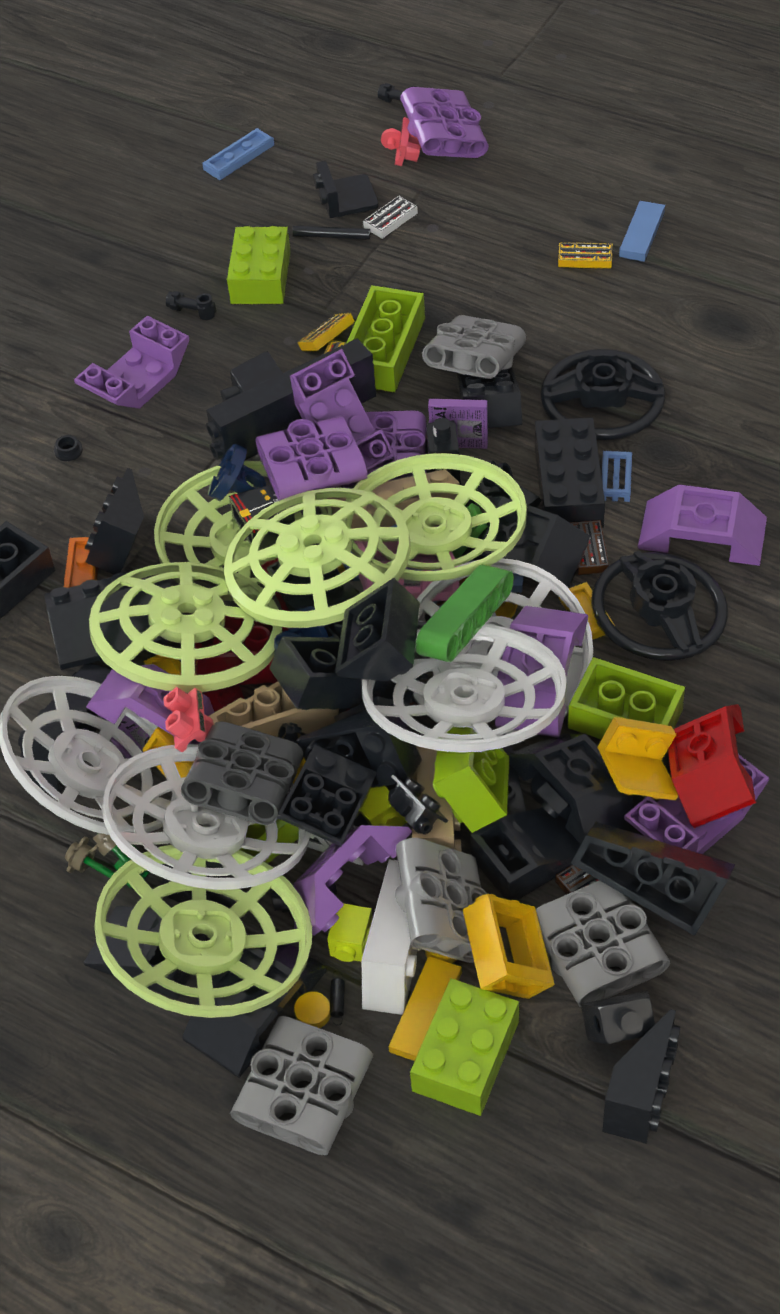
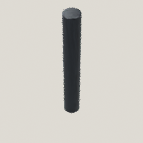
[293,226,371,239]

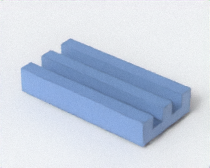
[602,451,632,502]

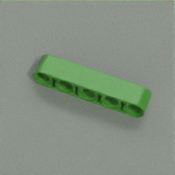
[416,564,514,662]

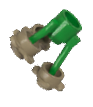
[65,816,150,889]

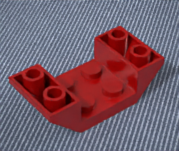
[668,704,756,828]

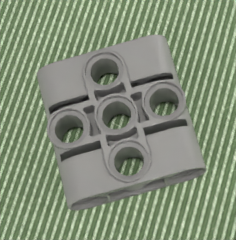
[422,315,526,379]
[395,838,487,963]
[536,880,670,1007]
[230,1016,374,1155]

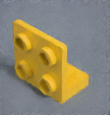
[597,717,678,800]

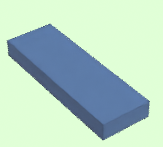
[202,128,274,180]
[619,201,665,262]

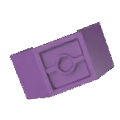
[74,316,189,409]
[290,349,395,470]
[638,485,767,566]
[495,606,588,738]
[86,664,214,744]
[624,754,769,854]
[294,825,413,936]

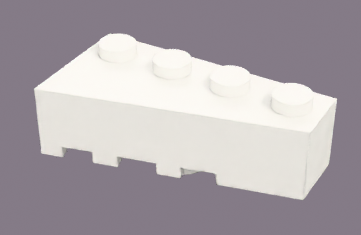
[361,859,421,1015]

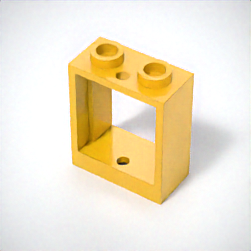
[463,894,555,999]

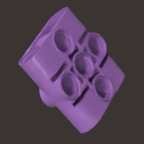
[400,87,489,158]
[343,411,427,488]
[256,416,367,501]

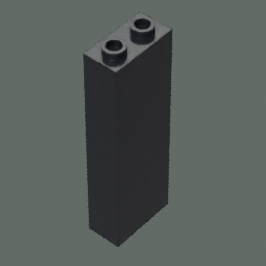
[206,338,376,460]

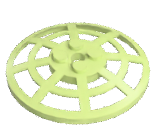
[343,453,527,581]
[154,461,333,601]
[224,488,411,628]
[89,562,282,693]
[94,845,312,1018]

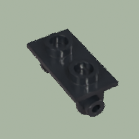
[388,774,448,834]

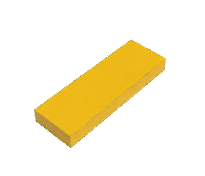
[389,956,462,1061]

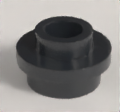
[54,435,83,461]

